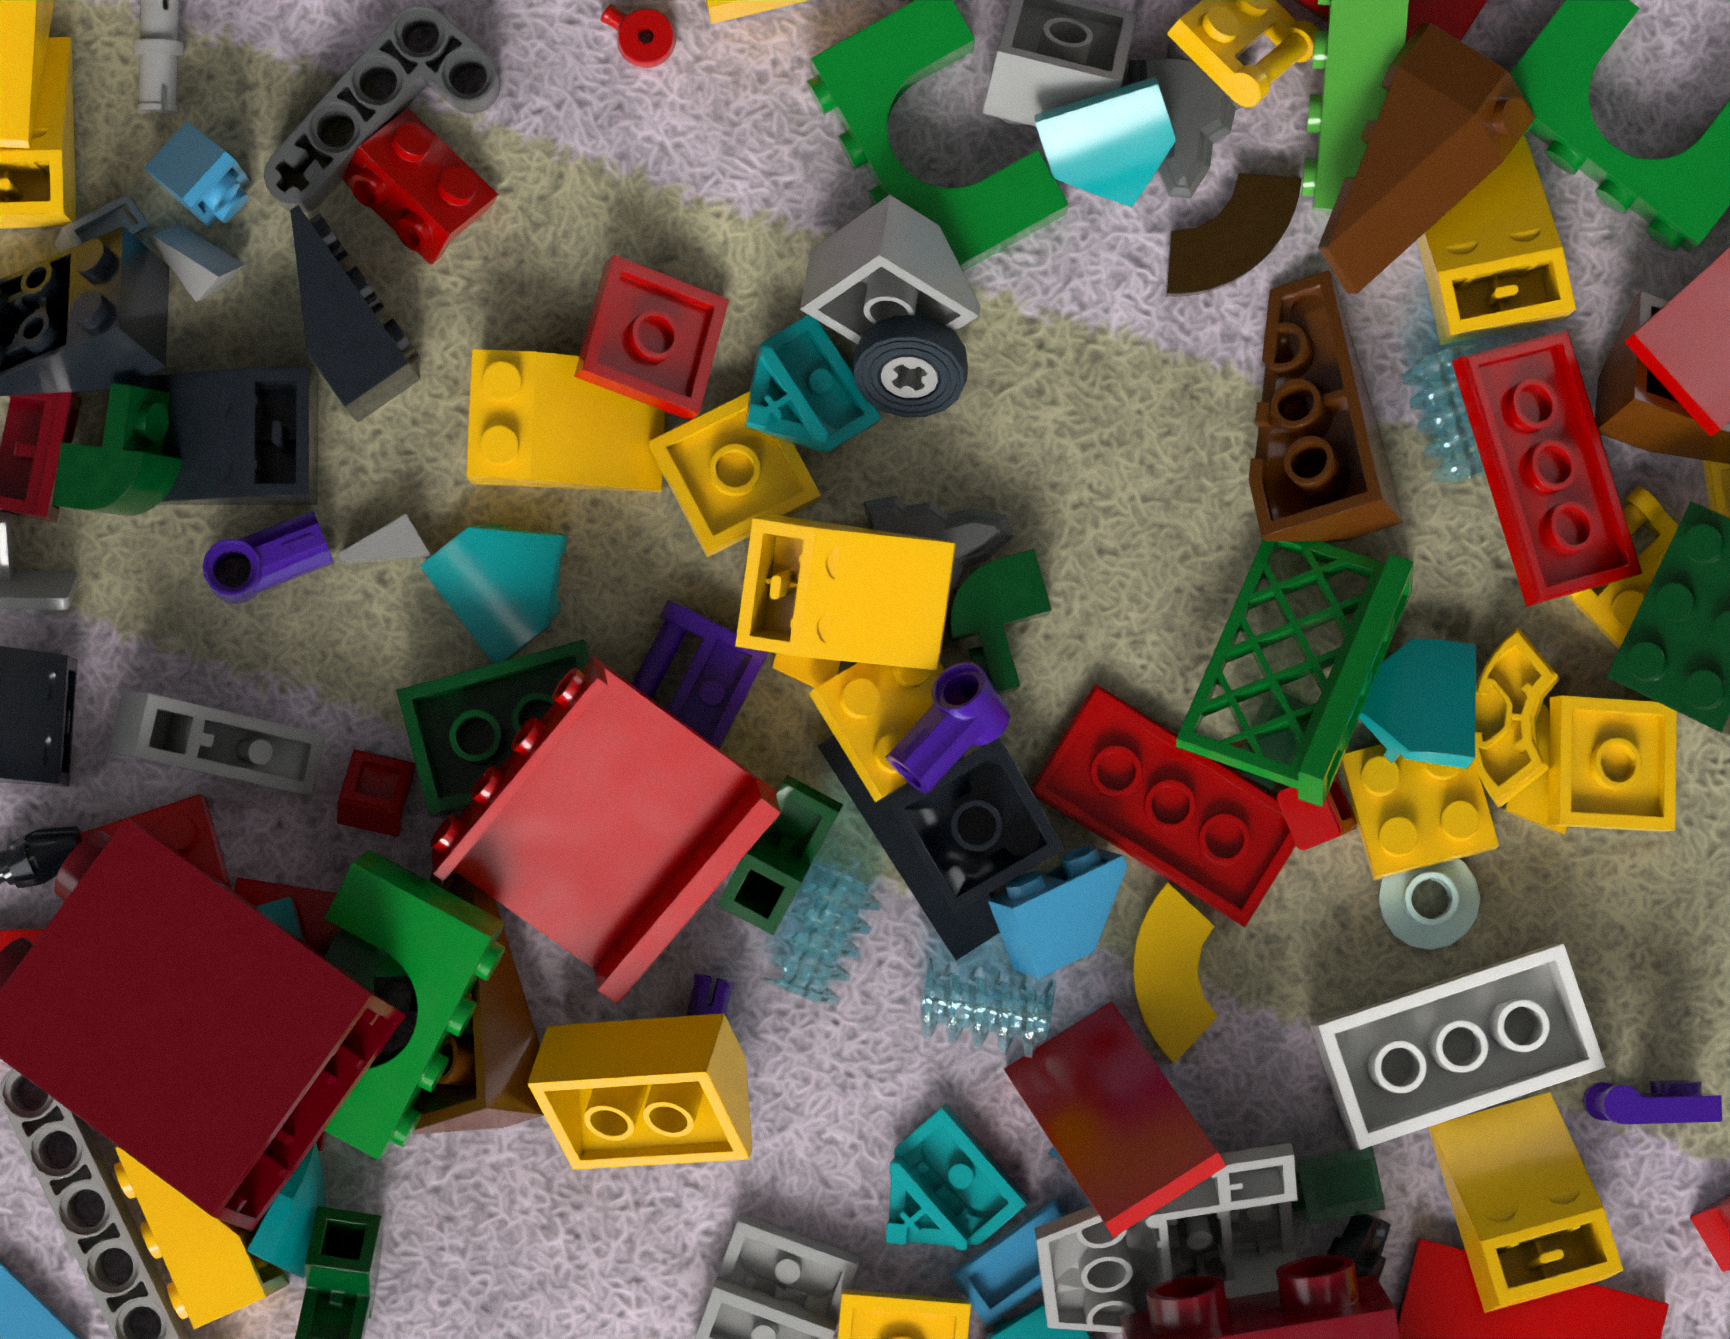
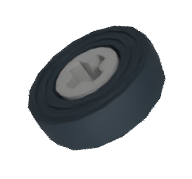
[853,315,968,417]

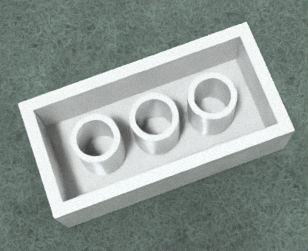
[1310,944,1606,1150]

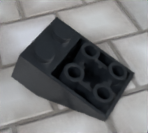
[290,205,421,423]
[0,226,169,396]
[126,368,318,505]
[0,646,78,787]

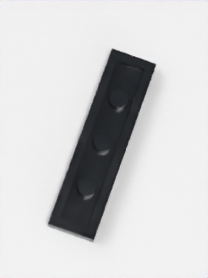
[818,735,1000,961]

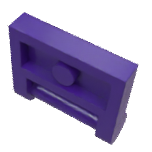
[632,600,770,749]
[1582,1080,1722,1124]

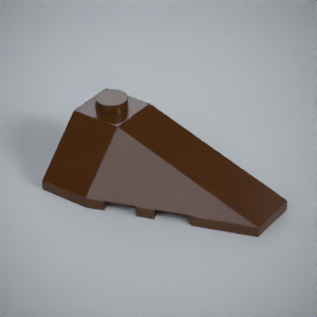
[1318,23,1535,294]
[1249,270,1404,542]
[1595,291,1730,464]
[409,870,544,1135]

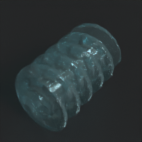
[1401,343,1486,483]
[762,861,883,1006]
[918,957,1056,1058]

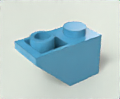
[144,121,251,228]
[988,845,1127,979]

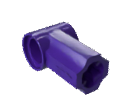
[202,511,334,604]
[885,662,1010,794]

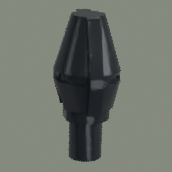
[0,826,82,889]

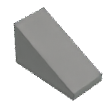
[54,193,150,253]
[149,223,245,302]
[337,514,432,564]

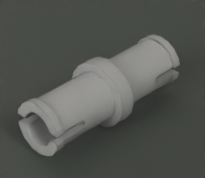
[133,0,184,114]

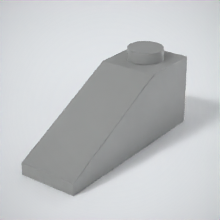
[109,690,326,797]

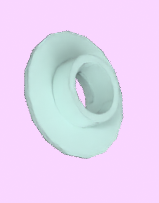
[1378,859,1480,950]

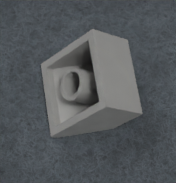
[982,0,1137,127]
[800,195,980,367]

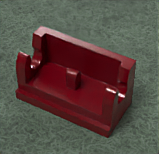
[0,392,82,523]

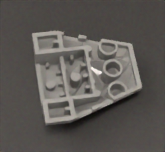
[1034,1143,1297,1333]

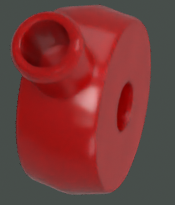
[600,4,676,68]

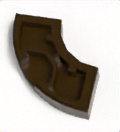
[1165,173,1302,297]

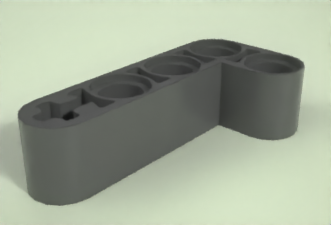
[264,4,500,213]

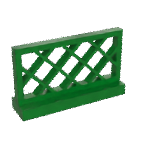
[1176,539,1414,807]

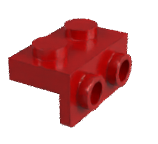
[343,108,499,264]

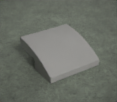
[695,1213,861,1339]

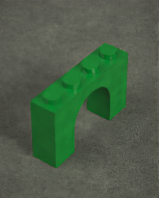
[806,0,1069,271]
[1509,0,1730,253]
[324,849,506,1160]

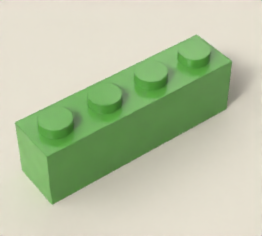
[1301,0,1409,212]

